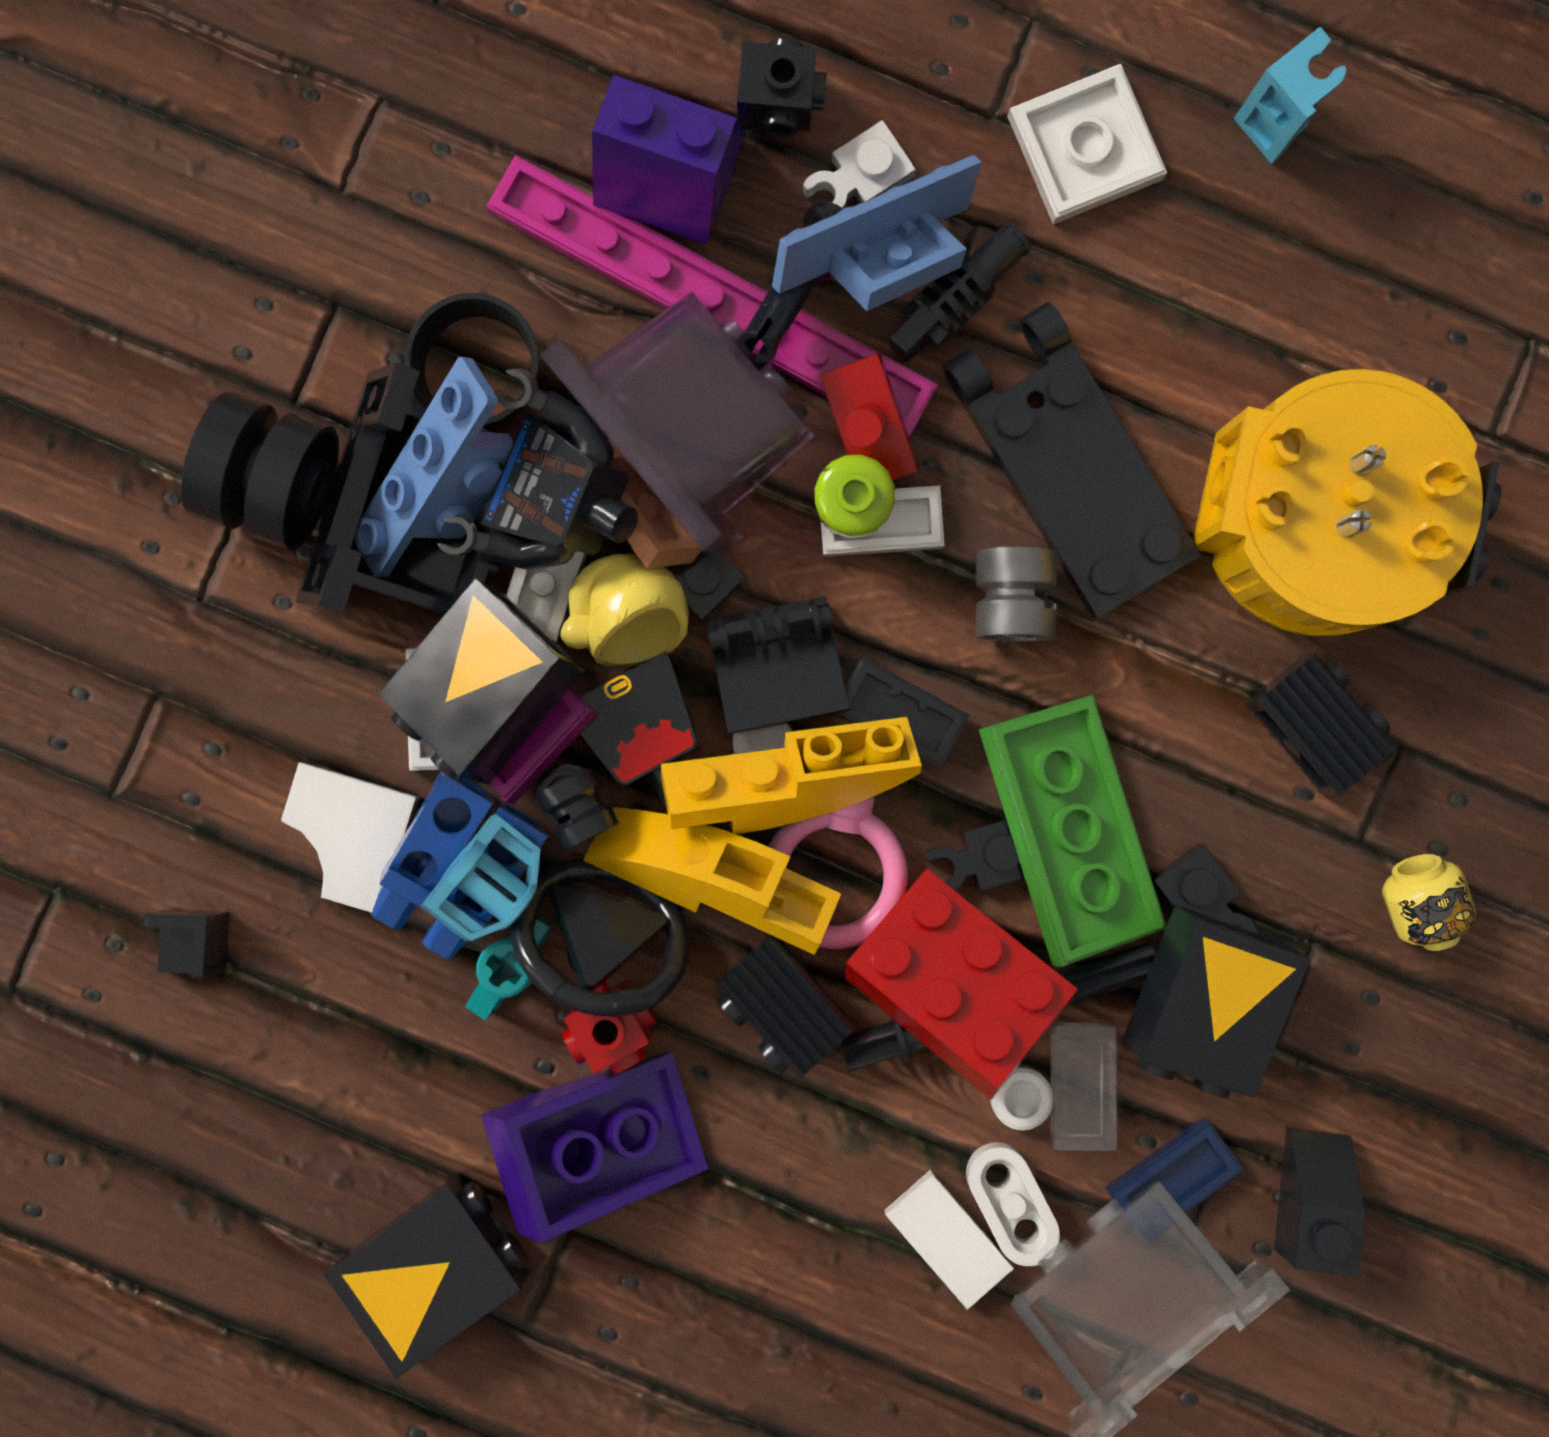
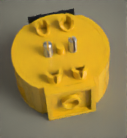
[1193,369,1501,636]

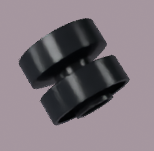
[181,392,339,551]

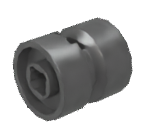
[976,547,1057,641]

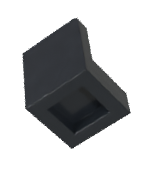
[144,909,230,979]

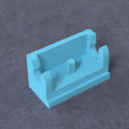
[1233,27,1346,164]

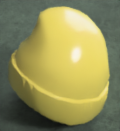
[560,553,689,668]

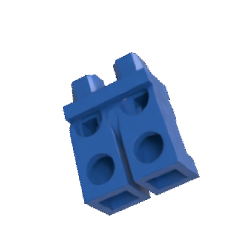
[371,771,548,960]

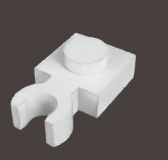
[803,120,916,209]

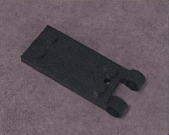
[942,302,1202,620]

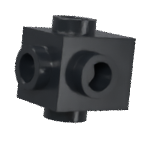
[737,38,827,137]

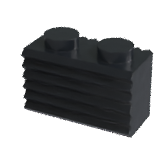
[1246,653,1396,796]
[716,934,856,1079]

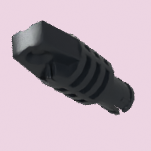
[889,221,1032,363]

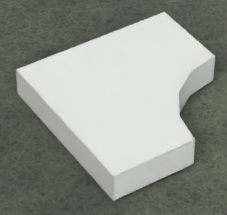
[281,762,420,913]

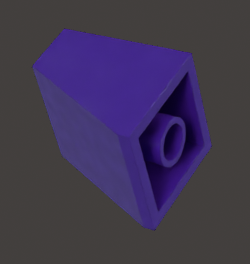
[592,75,746,245]

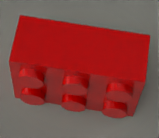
[845,868,1078,1100]

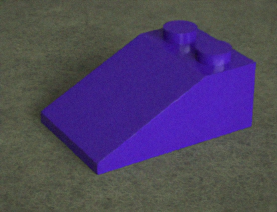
[481,1052,708,1243]

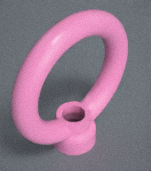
[768,797,908,949]

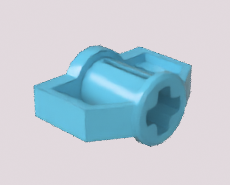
[420,814,541,941]

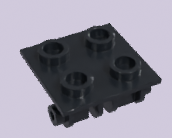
[707,596,850,735]

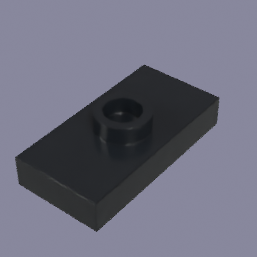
[836,657,970,769]

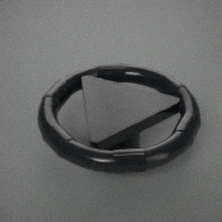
[510,858,691,1018]

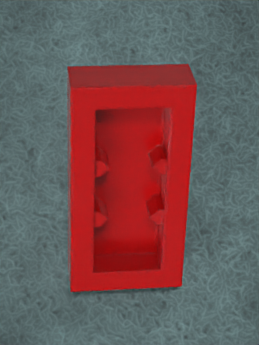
[820,352,920,480]

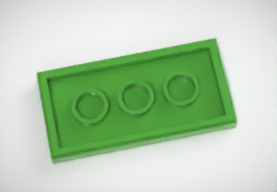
[979,695,1167,967]

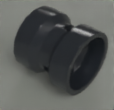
[536,767,620,851]

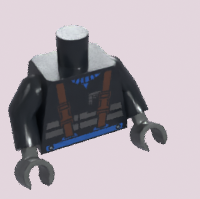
[437,368,638,571]

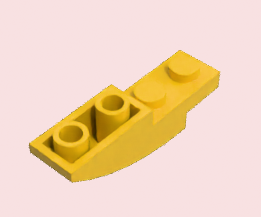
[661,717,922,834]
[584,807,841,955]

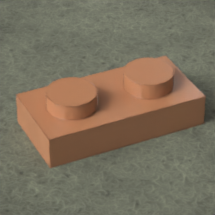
[613,456,704,568]

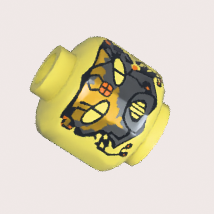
[1382,854,1476,951]

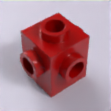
[562,980,657,1075]

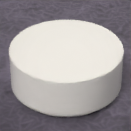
[989,1065,1053,1130]

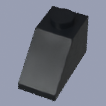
[1274,1127,1365,1277]

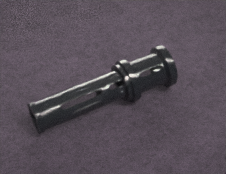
[738,201,843,363]

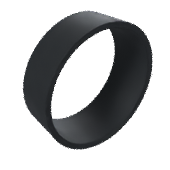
[404,293,539,429]

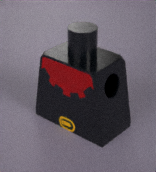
[580,651,701,809]

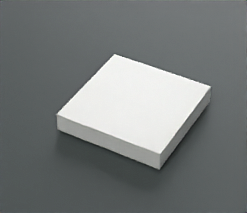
[1007,64,1167,224]

